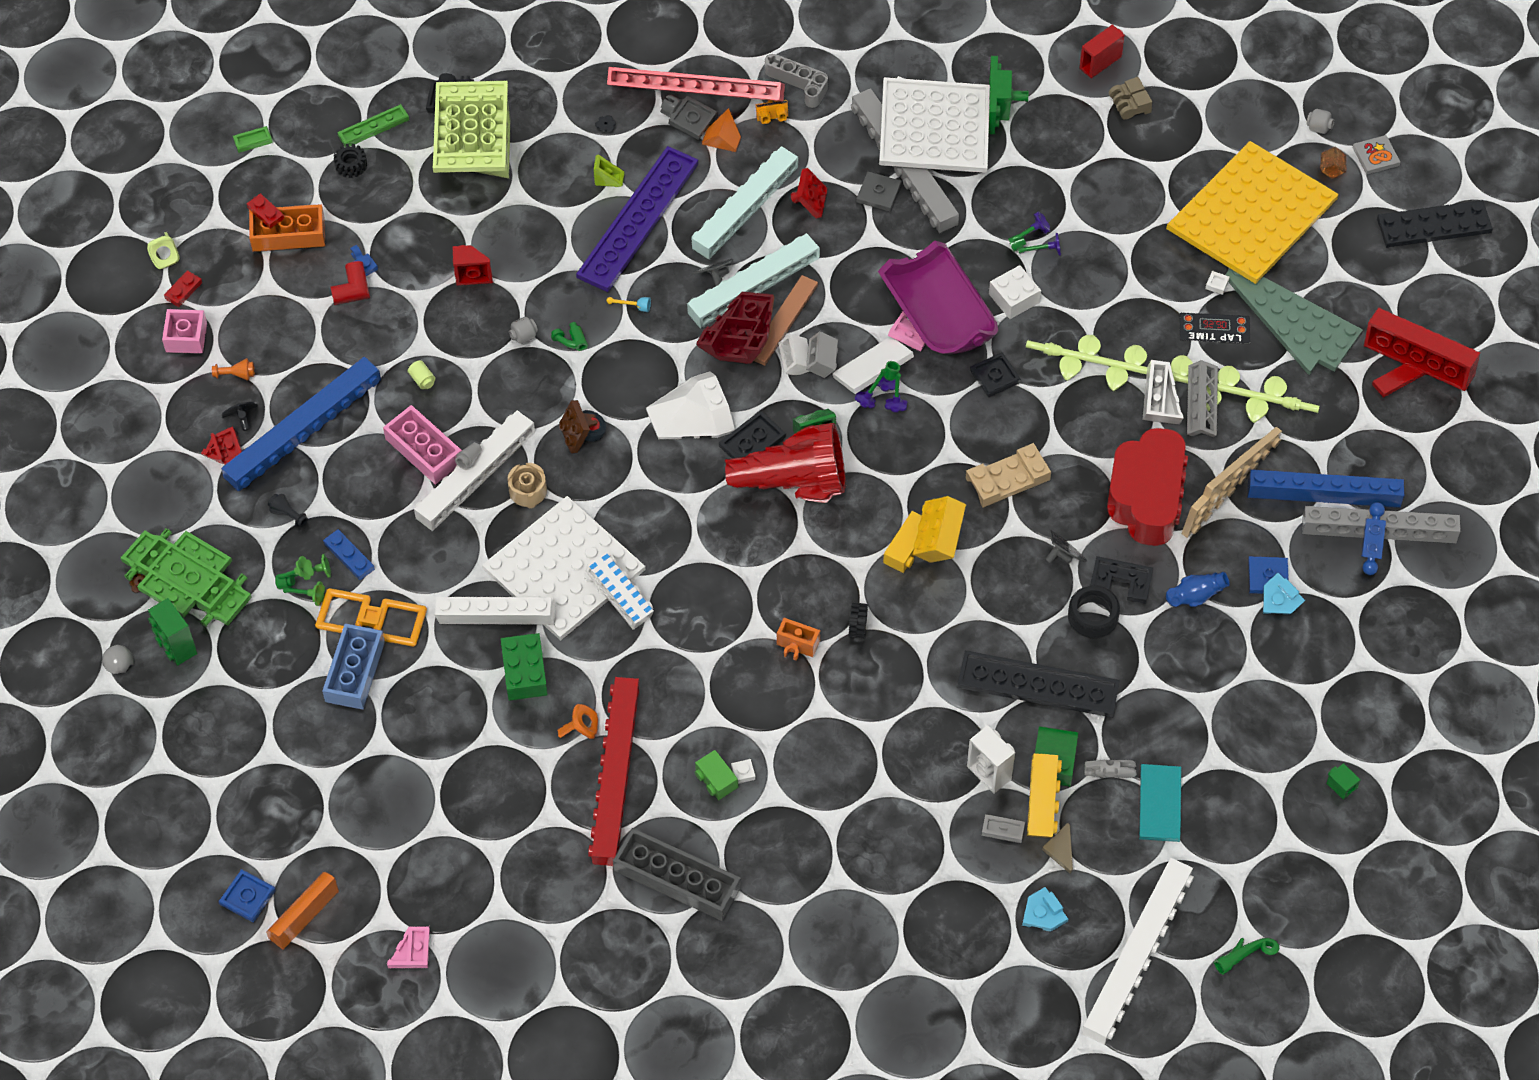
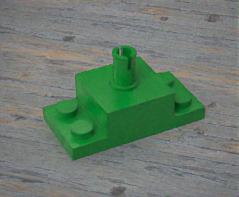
[988,56,1029,134]

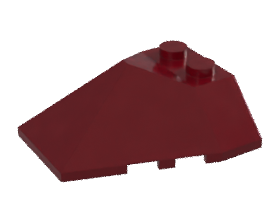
[696,292,775,364]

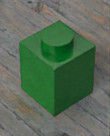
[1326,763,1361,800]

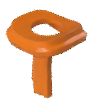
[558,704,598,739]

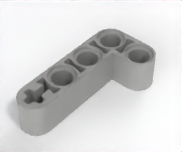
[765,54,828,108]

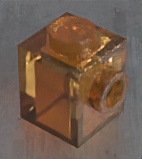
[1320,146,1346,179]

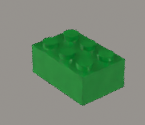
[148,598,198,666]
[501,633,548,701]

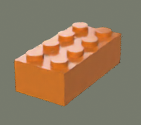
[249,204,325,252]

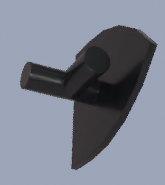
[222,402,258,431]

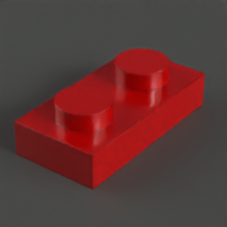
[246,193,284,229]
[164,270,202,307]

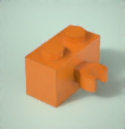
[777,618,820,661]

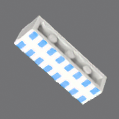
[585,552,654,630]

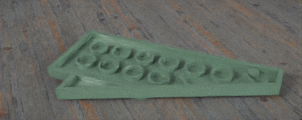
[1226,269,1363,375]

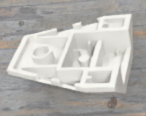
[646,372,735,439]

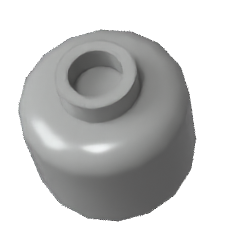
[1307,109,1334,134]
[509,317,538,344]

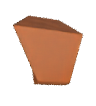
[702,108,741,152]

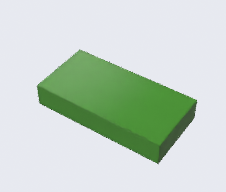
[233,126,273,153]

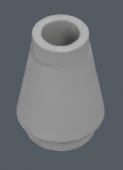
[455,442,482,469]

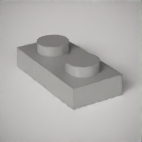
[981,814,1025,843]

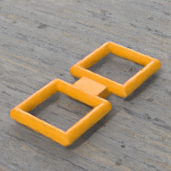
[315,588,427,647]

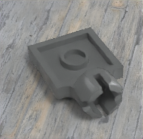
[660,94,717,140]

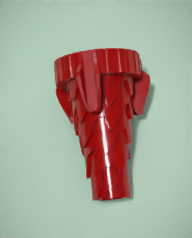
[725,423,846,503]

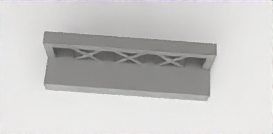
[1187,360,1218,437]

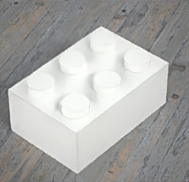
[967,725,1015,793]

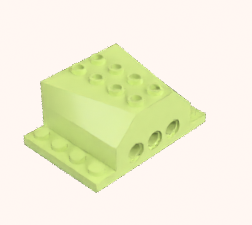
[433,81,510,178]

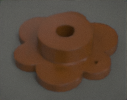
[129,574,146,593]

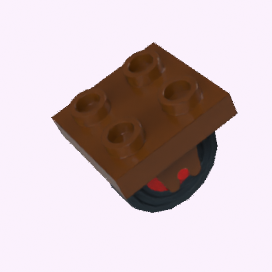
[559,400,606,453]

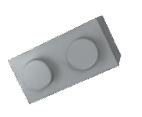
[806,331,838,378]

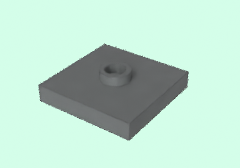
[856,171,902,212]

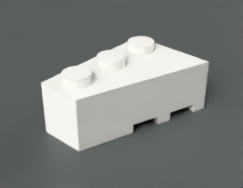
[1143,360,1184,425]

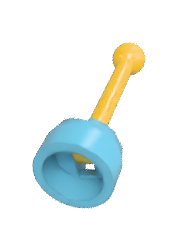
[606,297,651,312]

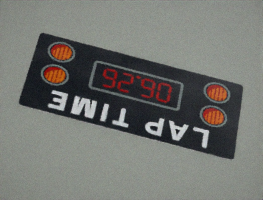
[1180,312,1250,343]

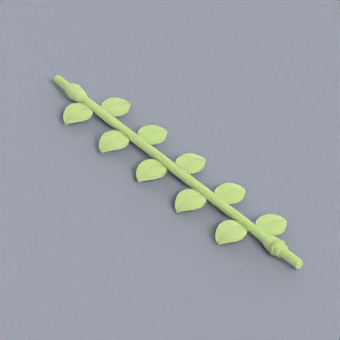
[1026,335,1319,423]

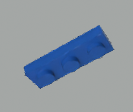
[323,529,375,580]

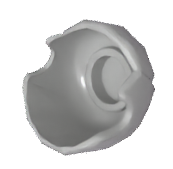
[102,645,134,674]

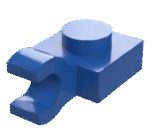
[350,245,378,276]

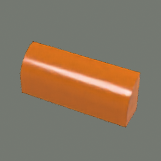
[266,872,339,950]

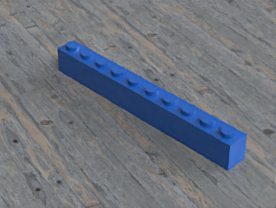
[221,357,381,492]

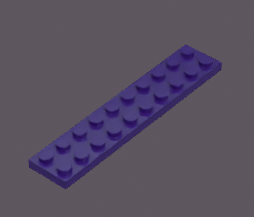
[576,146,699,292]

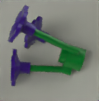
[1008,211,1061,256]
[855,361,908,412]

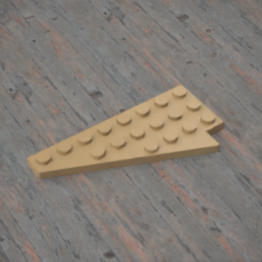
[1181,427,1282,538]

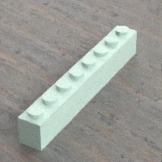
[691,146,798,259]
[687,233,820,328]

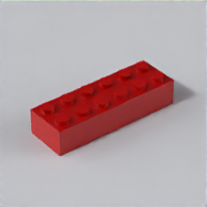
[1364,308,1480,391]

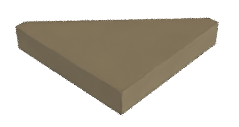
[1042,823,1073,874]

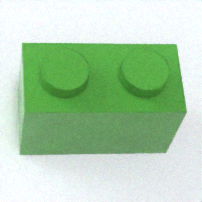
[695,750,738,800]

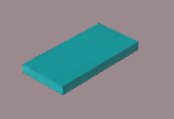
[1139,764,1181,842]

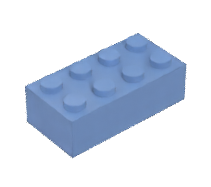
[322,624,385,710]

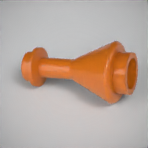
[212,358,255,381]

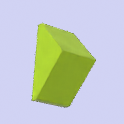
[594,155,624,187]

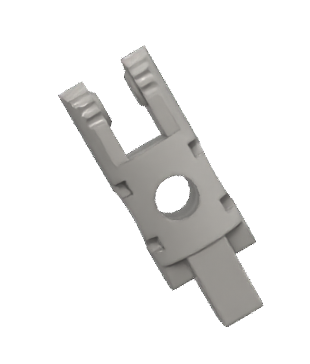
[1084,760,1136,778]

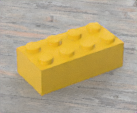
[1027,754,1062,838]

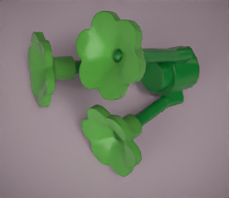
[275,554,331,606]

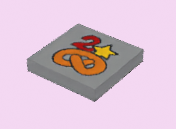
[1352,135,1400,175]

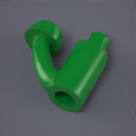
[551,322,588,351]

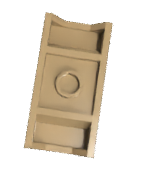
[966,443,1051,507]

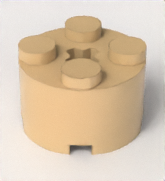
[508,463,547,508]

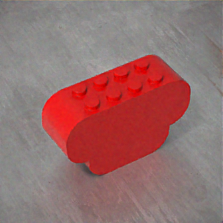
[1107,428,1188,546]

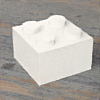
[989,265,1041,319]

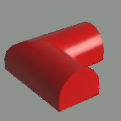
[330,261,370,305]

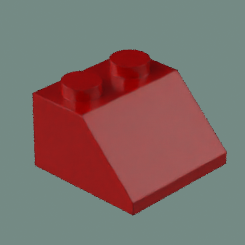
[453,245,493,285]

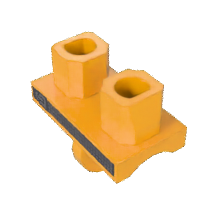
[755,100,788,124]

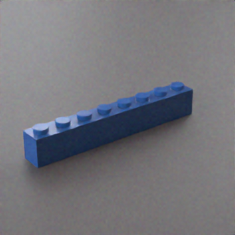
[1248,470,1404,507]

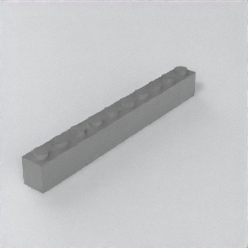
[851,88,959,233]

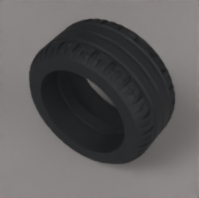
[1068,585,1120,638]

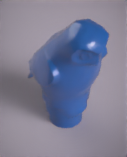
[1166,572,1229,607]

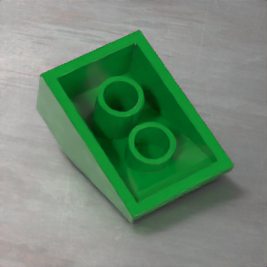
[1035,726,1078,787]

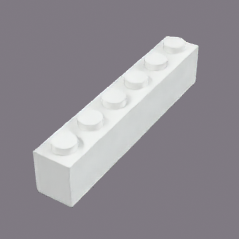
[435,597,556,624]

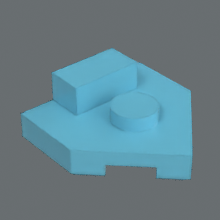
[1263,573,1305,615]
[1022,887,1068,932]

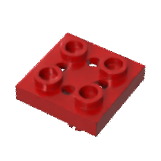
[791,168,827,218]

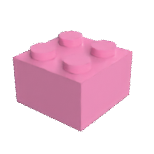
[162,309,207,353]

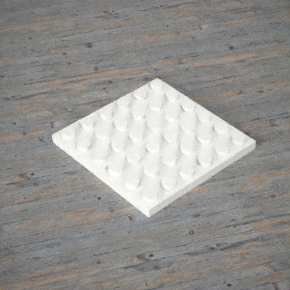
[879,77,990,173]
[482,496,646,641]

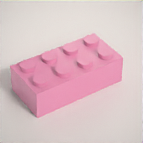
[383,405,462,485]

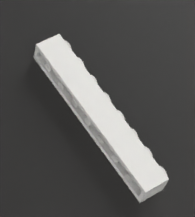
[414,410,535,531]

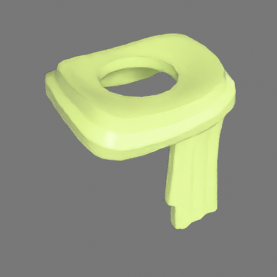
[147,232,180,269]

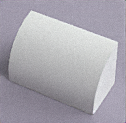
[778,333,809,375]

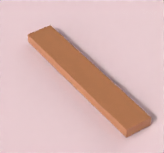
[754,275,818,366]

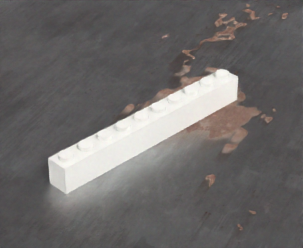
[1082,858,1194,1045]

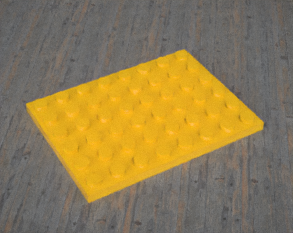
[1166,141,1339,284]

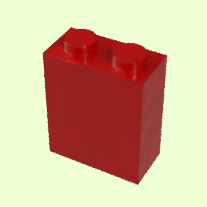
[1079,24,1125,79]

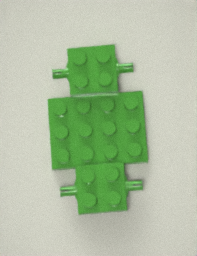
[121,528,252,627]

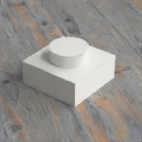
[1205,271,1229,295]
[731,759,755,784]

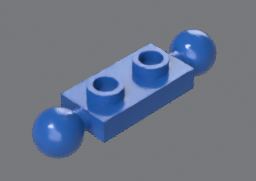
[1361,502,1386,575]

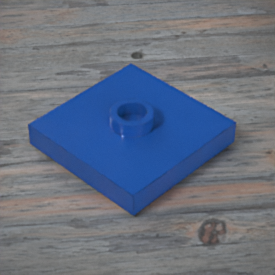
[1248,556,1289,594]
[219,869,276,923]

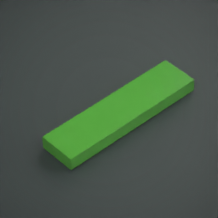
[337,104,409,147]

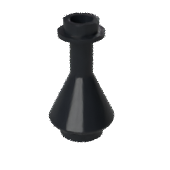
[268,494,308,527]

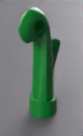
[1214,938,1280,975]

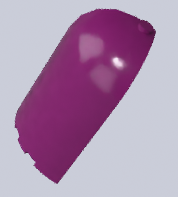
[878,241,998,354]

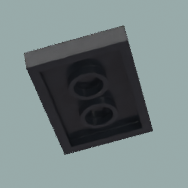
[719,410,786,458]

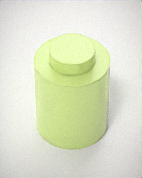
[408,360,435,389]

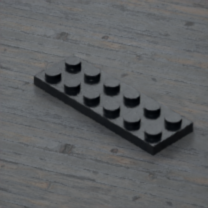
[1377,200,1493,248]

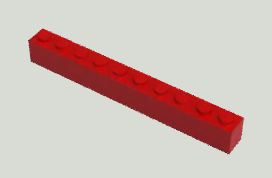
[588,677,639,866]

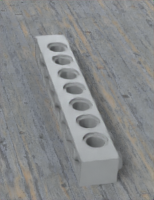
[1302,506,1460,543]

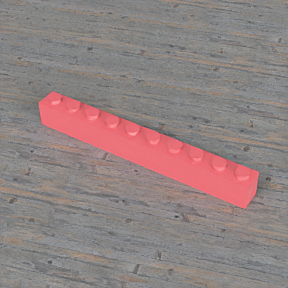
[607,67,785,102]

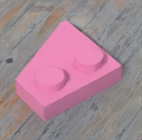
[888,311,925,352]
[387,927,430,968]

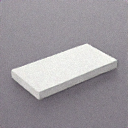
[832,337,914,394]

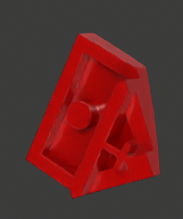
[201,426,243,465]

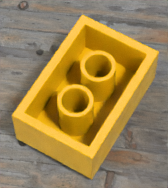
[913,496,966,563]

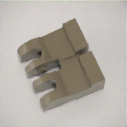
[1109,77,1152,119]

